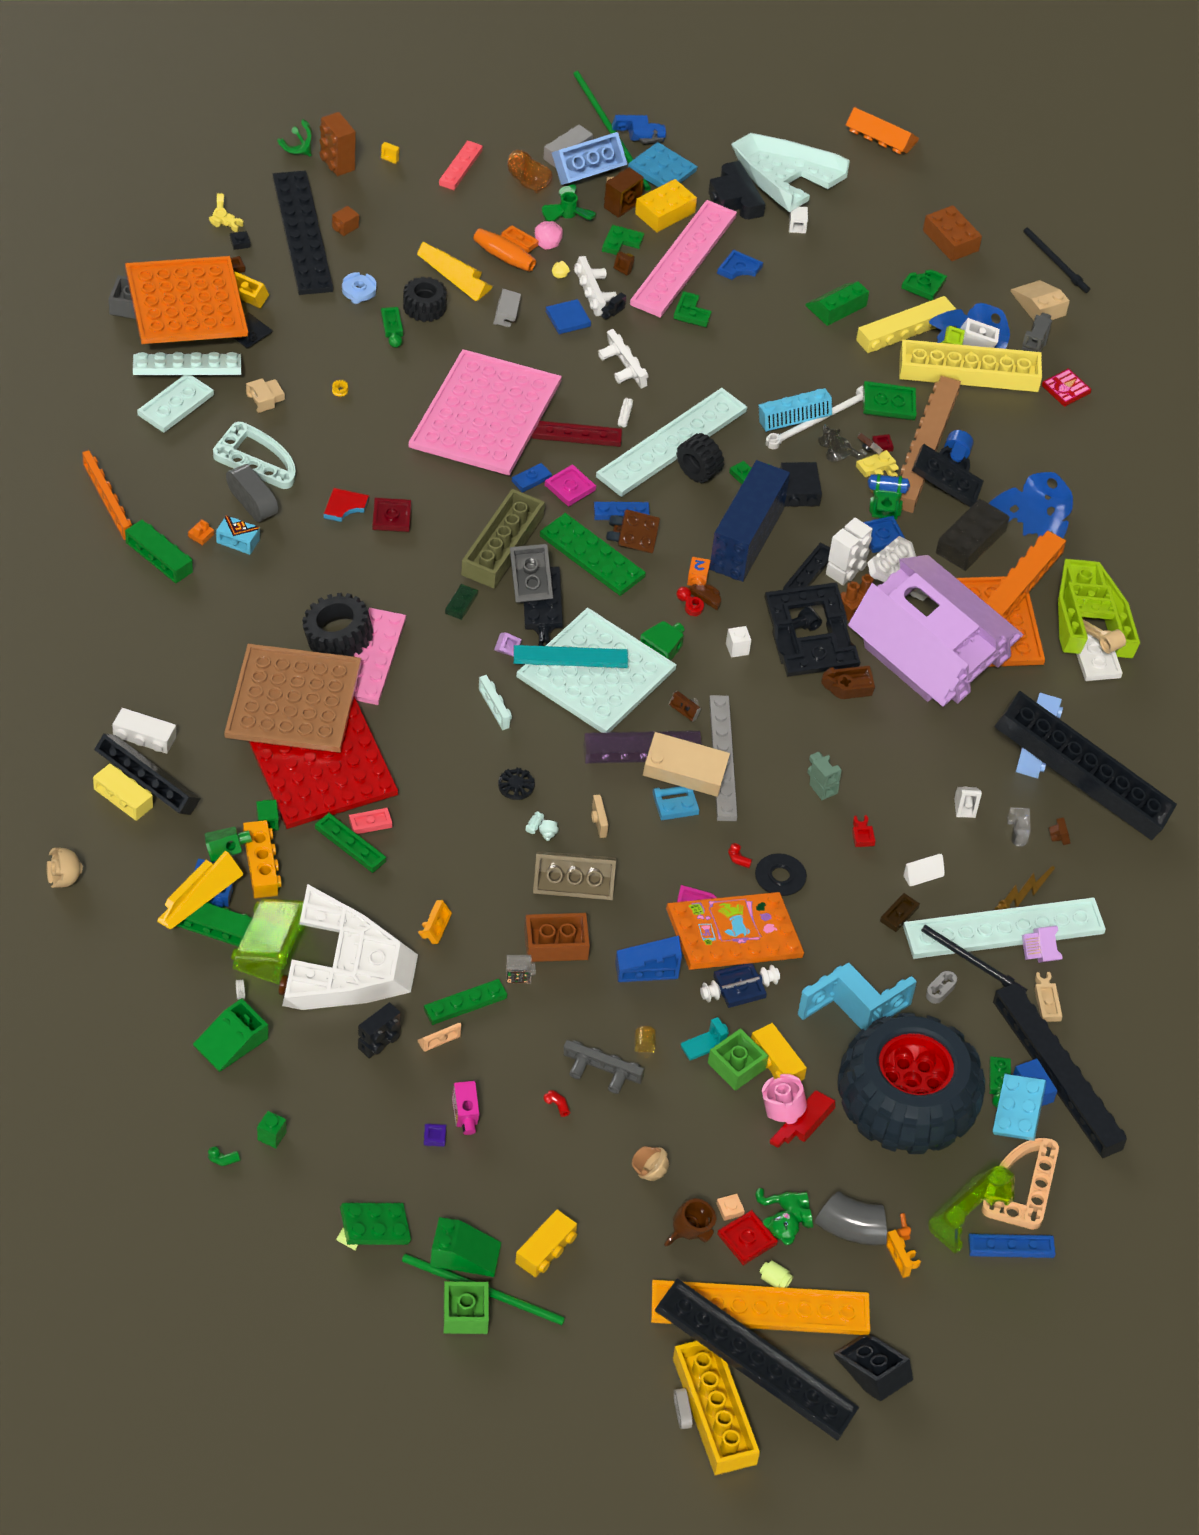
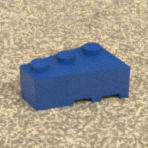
[615,936,682,982]

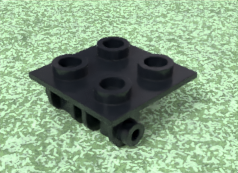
[232,313,273,348]

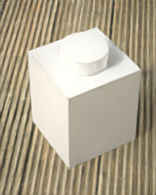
[789,207,808,234]
[726,626,751,657]

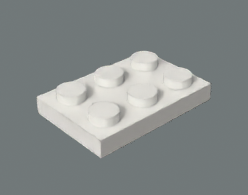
[1076,633,1123,681]

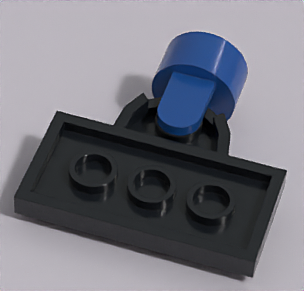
[911,430,984,508]

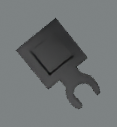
[601,292,626,319]

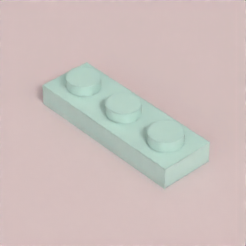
[479,675,512,730]

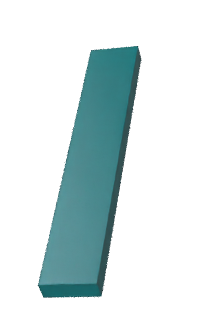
[513,645,628,668]

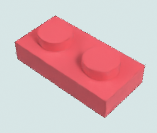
[349,808,392,834]

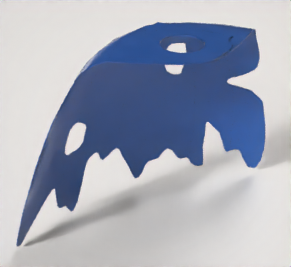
[929,303,1010,349]
[985,472,1073,538]

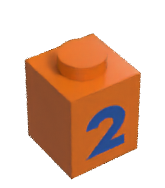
[687,557,710,586]

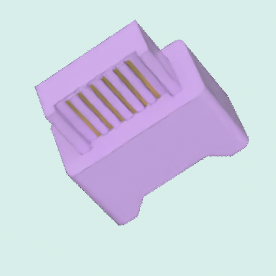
[1022,926,1062,963]

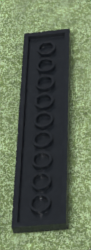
[273,170,333,295]
[654,1278,859,1441]

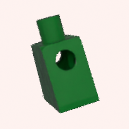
[640,621,685,661]
[205,827,252,862]

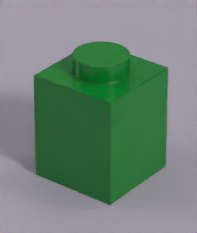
[256,800,279,831]
[257,1111,286,1149]

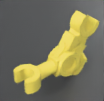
[209,193,243,232]

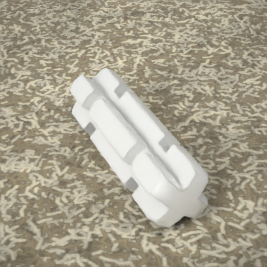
[618,398,633,428]

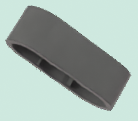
[226,464,278,522]

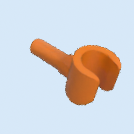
[897,1213,911,1241]

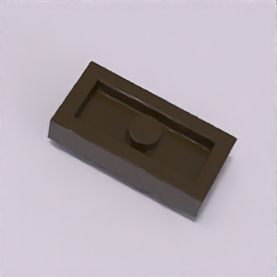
[880,893,920,932]

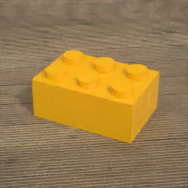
[635,179,697,233]

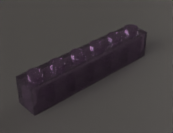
[583,731,702,763]

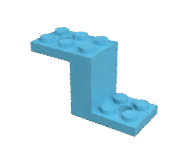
[798,963,917,1030]

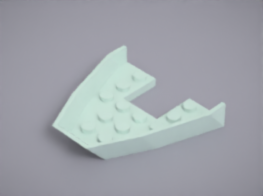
[731,133,850,212]

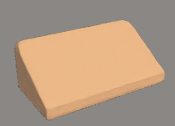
[418,1023,461,1051]

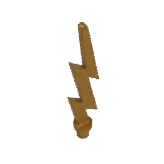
[995,866,1055,910]

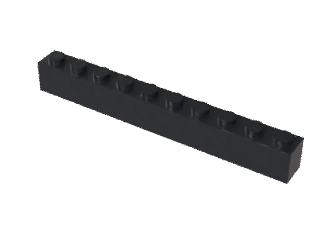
[993,982,1127,1159]

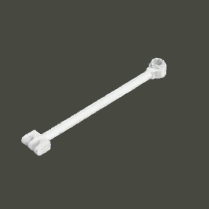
[766,386,863,449]

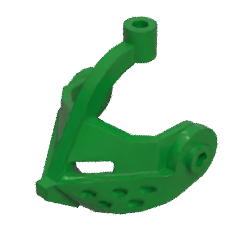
[277,119,312,157]

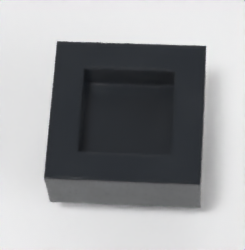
[230,231,250,250]

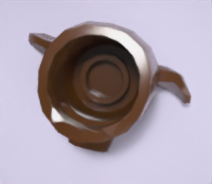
[664,1198,717,1247]

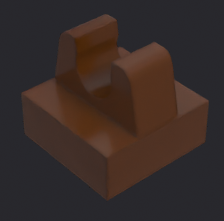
[613,252,634,276]
[1049,817,1071,845]

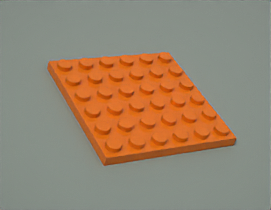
[125,256,248,344]

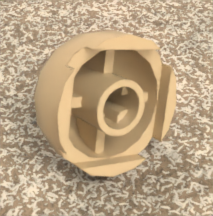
[47,847,83,888]

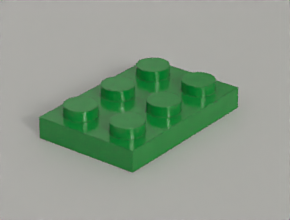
[863,381,916,420]
[340,1203,411,1245]

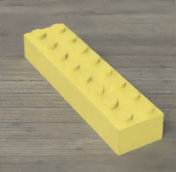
[899,339,1042,392]

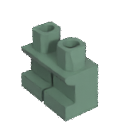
[807,752,842,800]

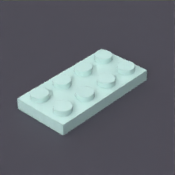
[137,375,214,433]

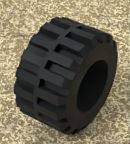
[403,276,447,322]
[676,433,724,483]

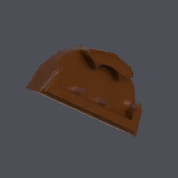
[688,584,721,610]

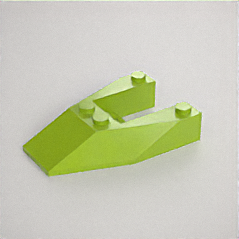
[1058,559,1140,658]

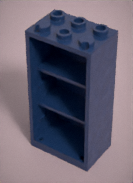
[709,460,790,582]

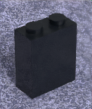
[780,462,822,507]

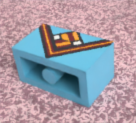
[216,516,260,555]

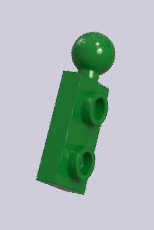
[381,307,403,348]
[989,1056,1011,1108]

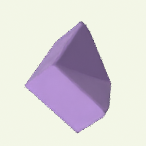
[494,632,522,657]

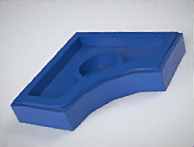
[717,250,763,280]

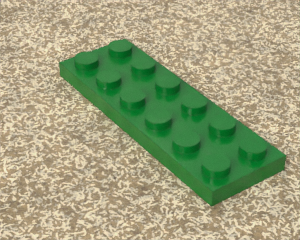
[540,513,646,596]

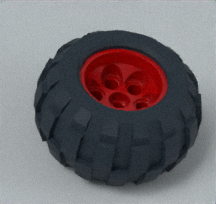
[838,1013,985,1154]

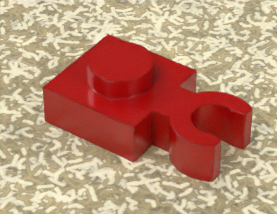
[852,815,875,847]

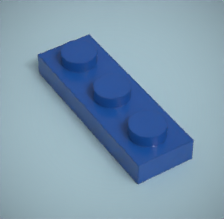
[594,502,650,520]

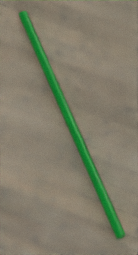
[573,71,651,191]

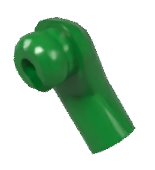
[208,1147,240,1166]

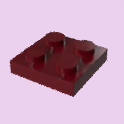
[372,498,411,532]

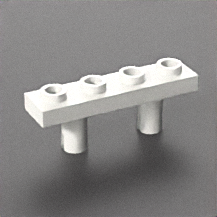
[574,256,617,316]
[598,329,648,389]

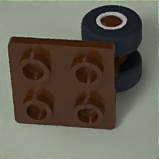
[606,509,660,553]

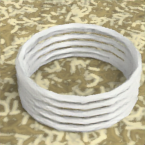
[236,979,245,1000]

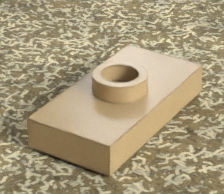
[591,795,608,838]

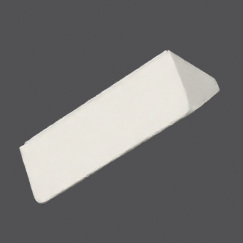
[903,854,945,886]

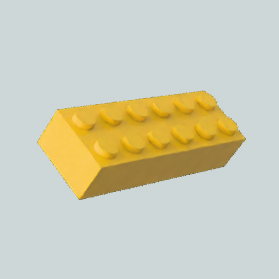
[673,1341,760,1475]

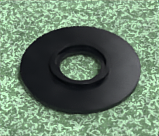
[755,853,807,896]

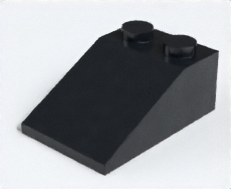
[834,1334,913,1402]

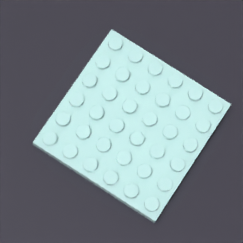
[516,607,677,735]

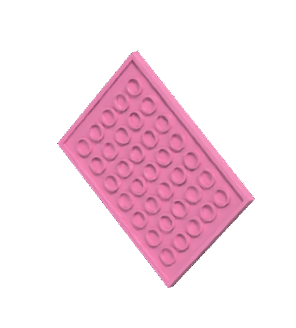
[409,349,561,476]

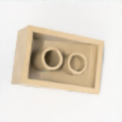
[1011,280,1069,321]

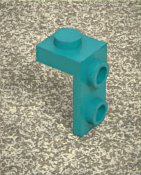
[681,1017,729,1061]

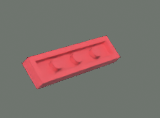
[439,141,483,190]

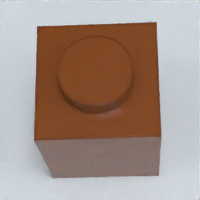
[332,206,359,236]

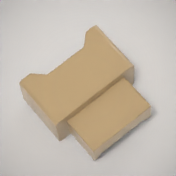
[246,378,285,413]

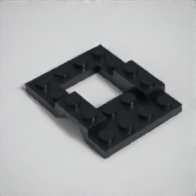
[764,582,860,677]

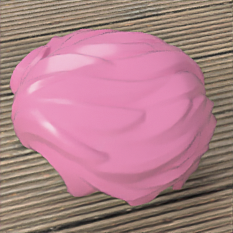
[534,221,563,250]

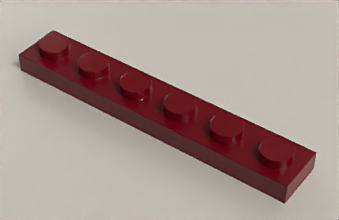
[531,421,622,447]

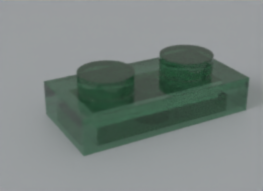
[445,584,478,620]

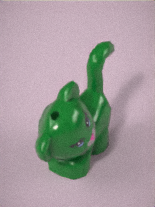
[755,1188,813,1245]

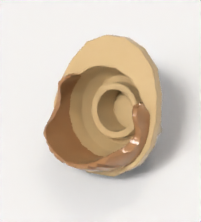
[632,1146,669,1181]

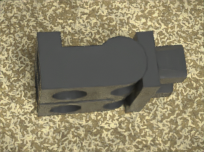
[1022,313,1053,352]

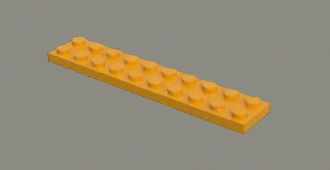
[651,1280,870,1335]

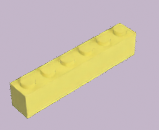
[856,296,956,353]

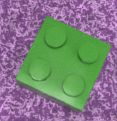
[708,1028,768,1091]
[443,1281,489,1334]

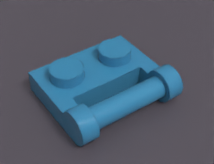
[653,786,699,820]

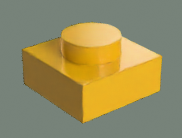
[381,142,399,164]

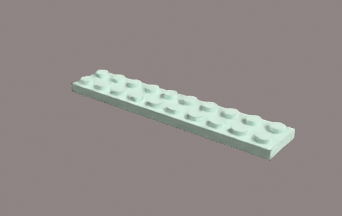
[596,388,747,497]
[903,898,1106,959]

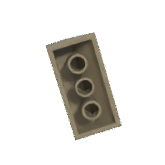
[533,851,616,900]

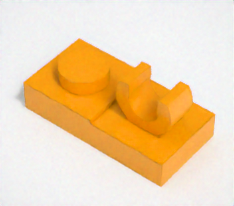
[418,900,452,944]
[886,1229,921,1278]

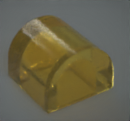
[634,1026,656,1053]

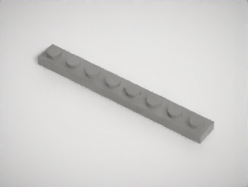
[709,695,737,821]

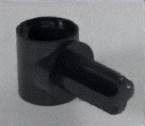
[792,606,822,631]

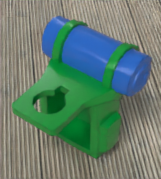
[868,474,910,520]

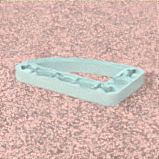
[213,422,295,489]

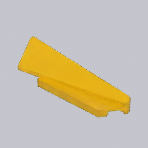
[157,851,243,929]

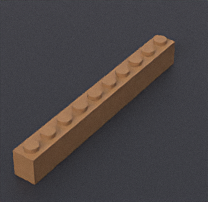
[900,376,961,513]

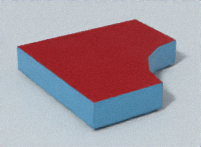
[324,488,369,522]

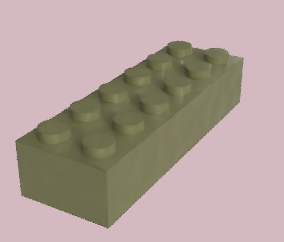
[461,489,545,589]

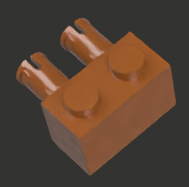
[840,574,874,622]

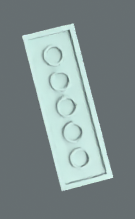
[133,352,241,375]

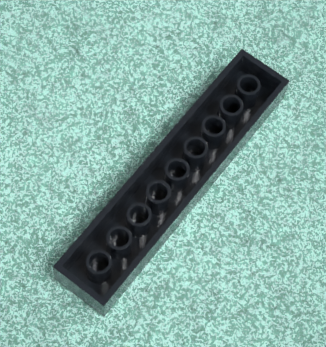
[994,691,1177,840]

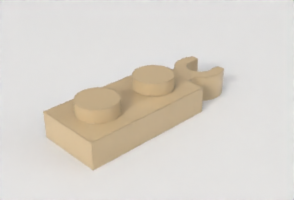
[1034,972,1063,1022]

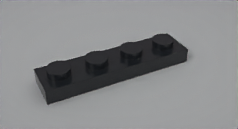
[783,542,831,590]

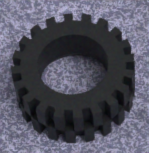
[302,593,373,657]

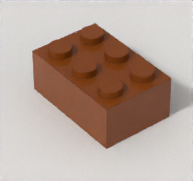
[320,112,356,176]
[923,205,982,261]
[524,913,590,962]

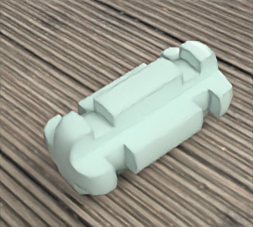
[526,811,544,834]

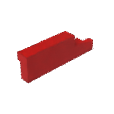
[770,1090,835,1148]

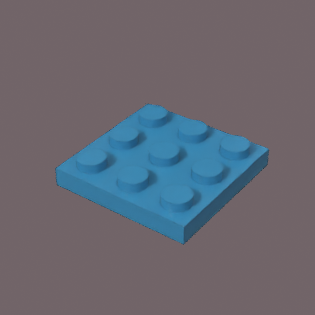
[628,142,697,187]

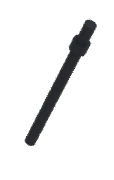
[1023,227,1090,293]
[921,925,1028,992]

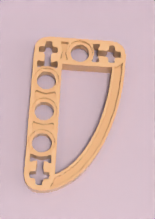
[981,1138,1059,1230]

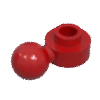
[676,586,704,616]

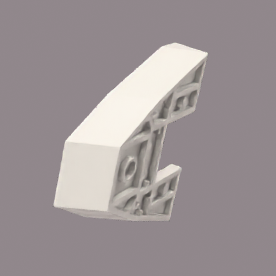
[282,884,418,1010]

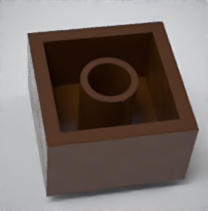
[604,167,644,218]

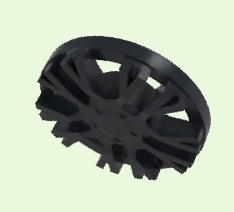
[498,767,535,800]

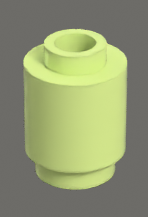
[760,1260,793,1288]

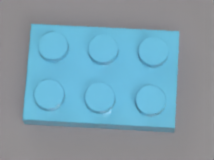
[992,1074,1046,1141]

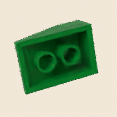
[430,1217,501,1277]

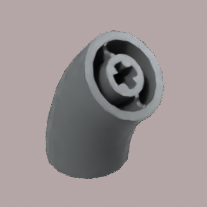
[815,1191,887,1245]

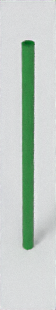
[402,1254,565,1326]

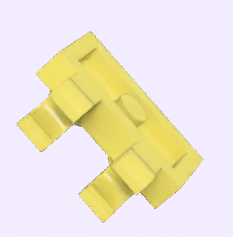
[856,450,899,477]

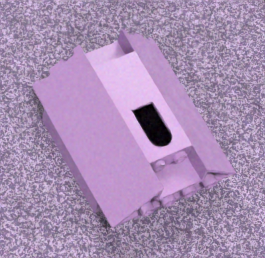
[848,555,1024,707]

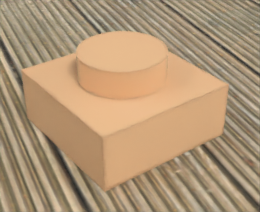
[716,1194,745,1221]

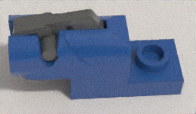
[612,115,666,144]

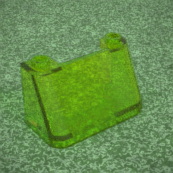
[231,899,305,985]
[929,1166,1015,1254]

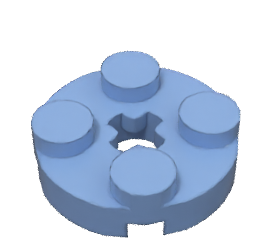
[342,272,376,304]

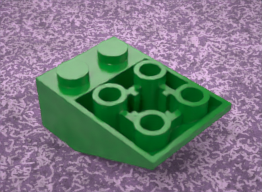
[193,998,268,1072]

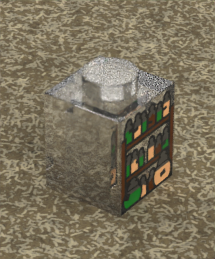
[506,955,535,983]

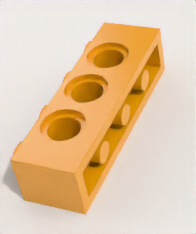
[243,820,281,898]

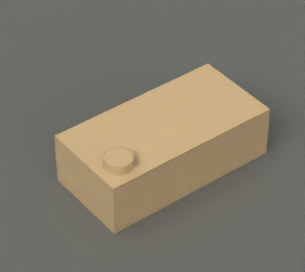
[643,732,730,797]

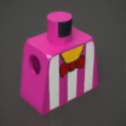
[452,1081,479,1135]

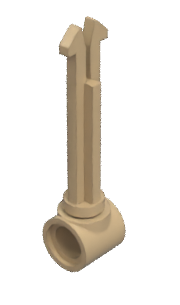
[1083,620,1126,654]

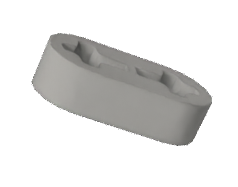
[926,971,957,1004]
[673,1388,692,1429]

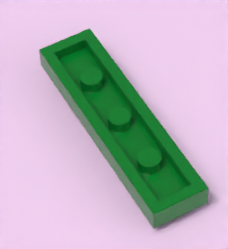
[315,813,386,873]
[424,979,507,1025]

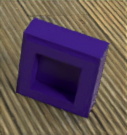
[424,1124,446,1147]

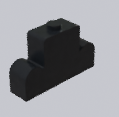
[708,160,766,220]

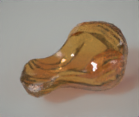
[507,149,552,192]

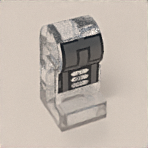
[1007,807,1031,846]

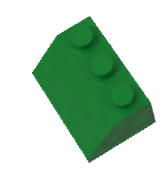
[805,281,869,326]

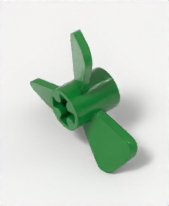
[542,184,596,222]

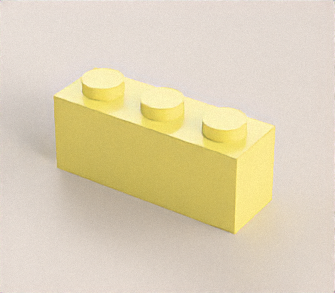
[93,764,153,821]

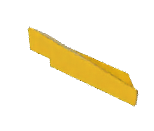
[417,242,493,301]

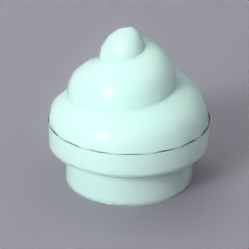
[539,820,559,841]

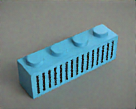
[759,388,832,432]

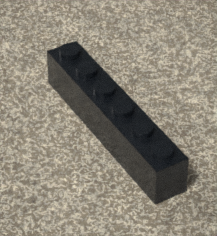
[94,733,201,815]

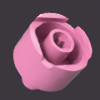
[762,1074,807,1124]

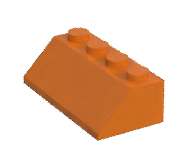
[846,107,919,154]

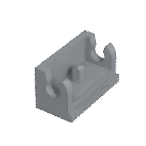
[493,289,521,327]

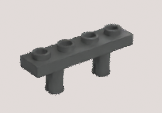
[564,1040,644,1094]

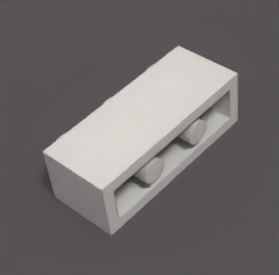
[112,708,177,754]

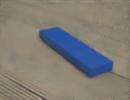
[968,1234,1055,1258]

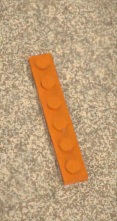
[82,450,132,540]

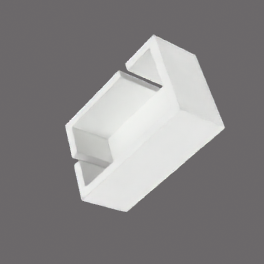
[826,518,872,585]

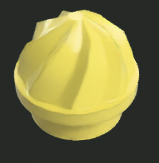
[552,261,570,279]

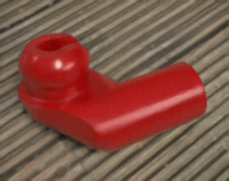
[728,843,752,868]
[543,1090,570,1117]

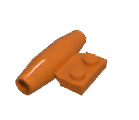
[473,225,539,272]

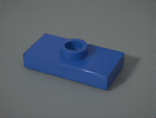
[512,463,552,492]

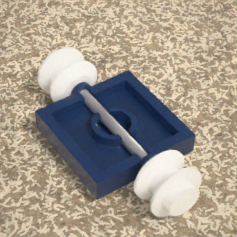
[700,963,780,1008]

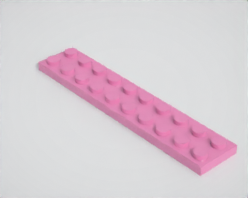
[630,200,737,318]

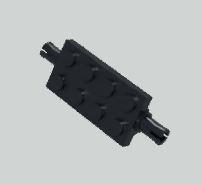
[524,566,563,646]

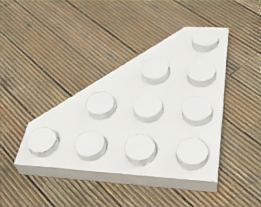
[867,536,928,601]

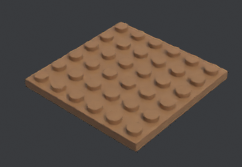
[224,644,361,752]

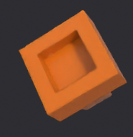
[188,519,214,545]

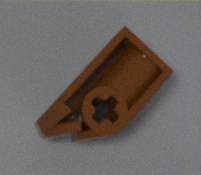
[821,665,875,699]

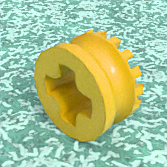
[332,380,348,397]

